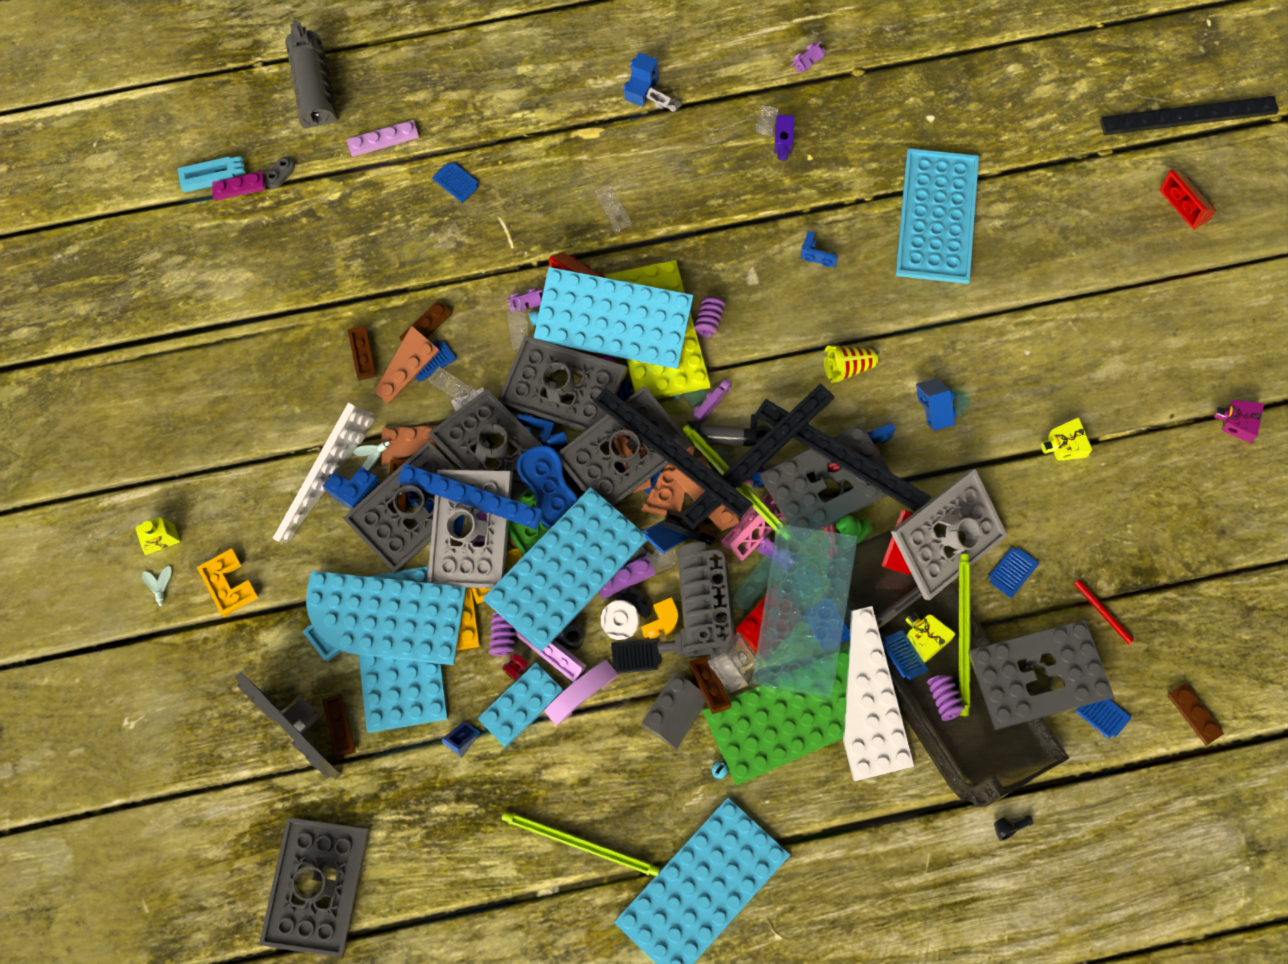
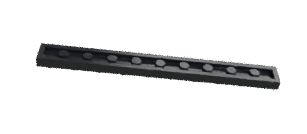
[1100,96,1279,136]
[680,383,834,531]
[593,387,754,520]
[755,399,931,512]

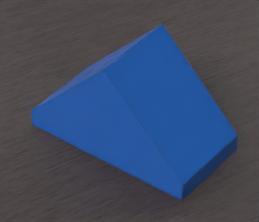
[442,721,480,758]

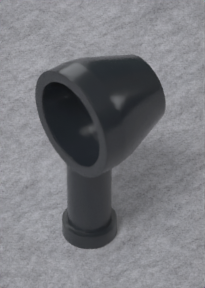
[994,815,1034,841]

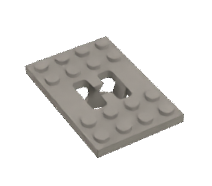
[891,469,1008,600]
[427,470,513,589]

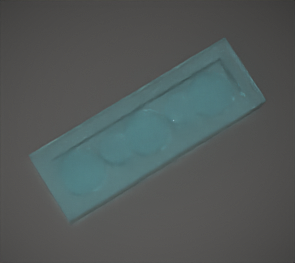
[731,554,782,612]

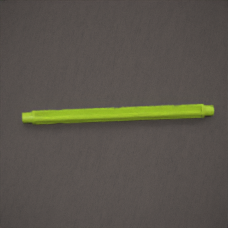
[682,425,792,540]
[958,554,971,716]
[502,811,661,876]

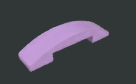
[544,660,619,726]

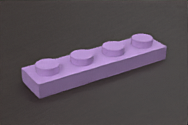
[346,120,419,157]
[515,630,586,682]

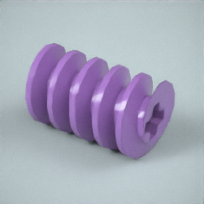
[694,296,725,338]
[488,613,515,657]
[927,675,965,721]

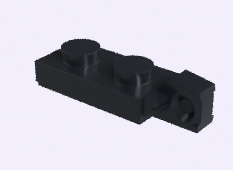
[662,510,717,545]
[613,585,651,619]

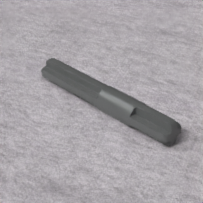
[875,586,922,629]

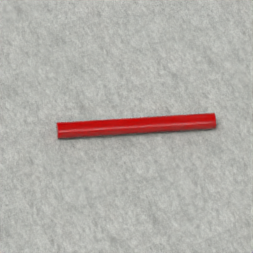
[1074,579,1134,645]

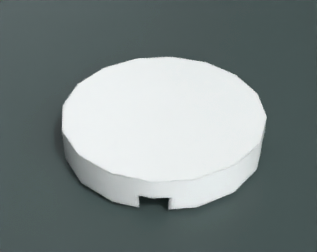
[601,600,640,640]

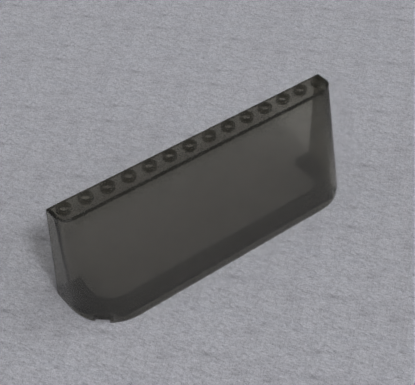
[827,529,1070,807]

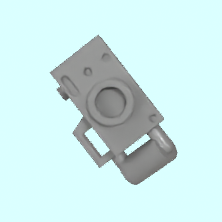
[646,88,681,112]

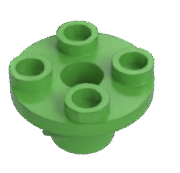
[836,515,874,551]

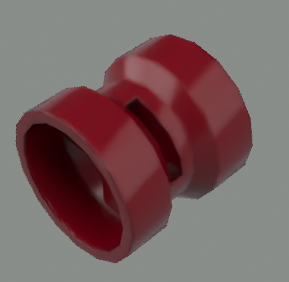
[501,653,529,681]

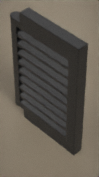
[611,638,661,674]

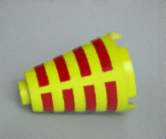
[824,345,878,383]

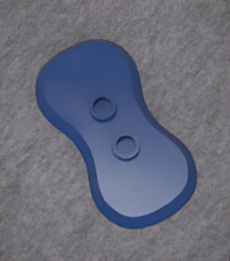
[517,445,579,528]

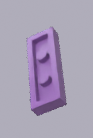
[599,556,655,600]

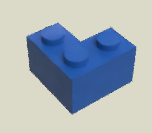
[623,53,658,107]
[916,378,956,431]
[323,467,380,510]

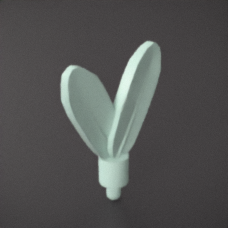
[353,441,390,471]
[142,566,172,606]

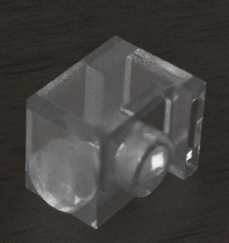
[756,105,778,136]
[646,548,678,576]

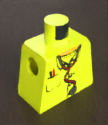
[1041,418,1092,460]
[135,517,180,555]
[905,612,955,663]

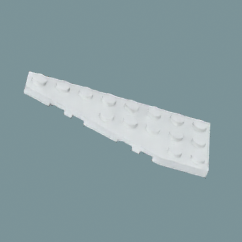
[273,403,375,543]
[843,606,914,781]

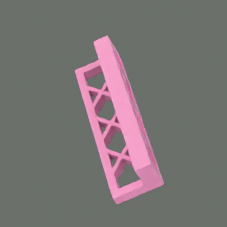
[720,492,784,561]

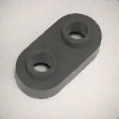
[265,157,294,189]

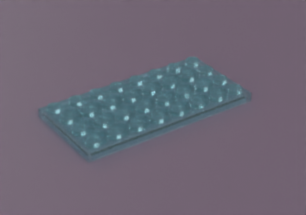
[752,524,858,698]

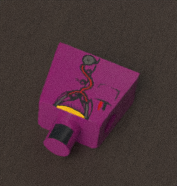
[1214,400,1264,443]

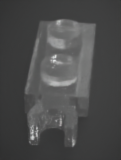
[507,299,529,351]

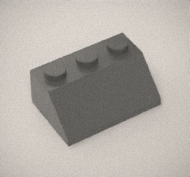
[642,672,706,749]

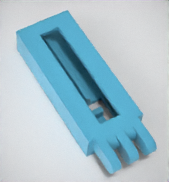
[177,156,245,193]

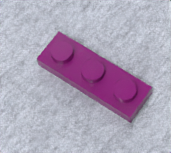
[212,171,266,201]

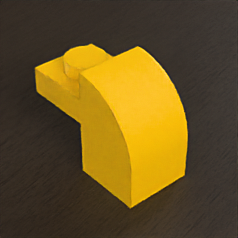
[641,597,678,639]

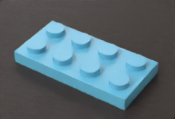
[477,663,564,748]

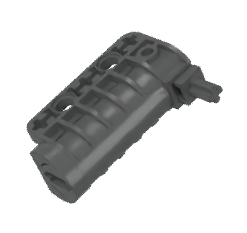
[285,20,338,128]
[658,542,736,658]

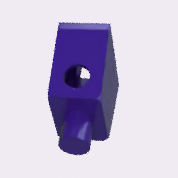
[774,115,794,161]

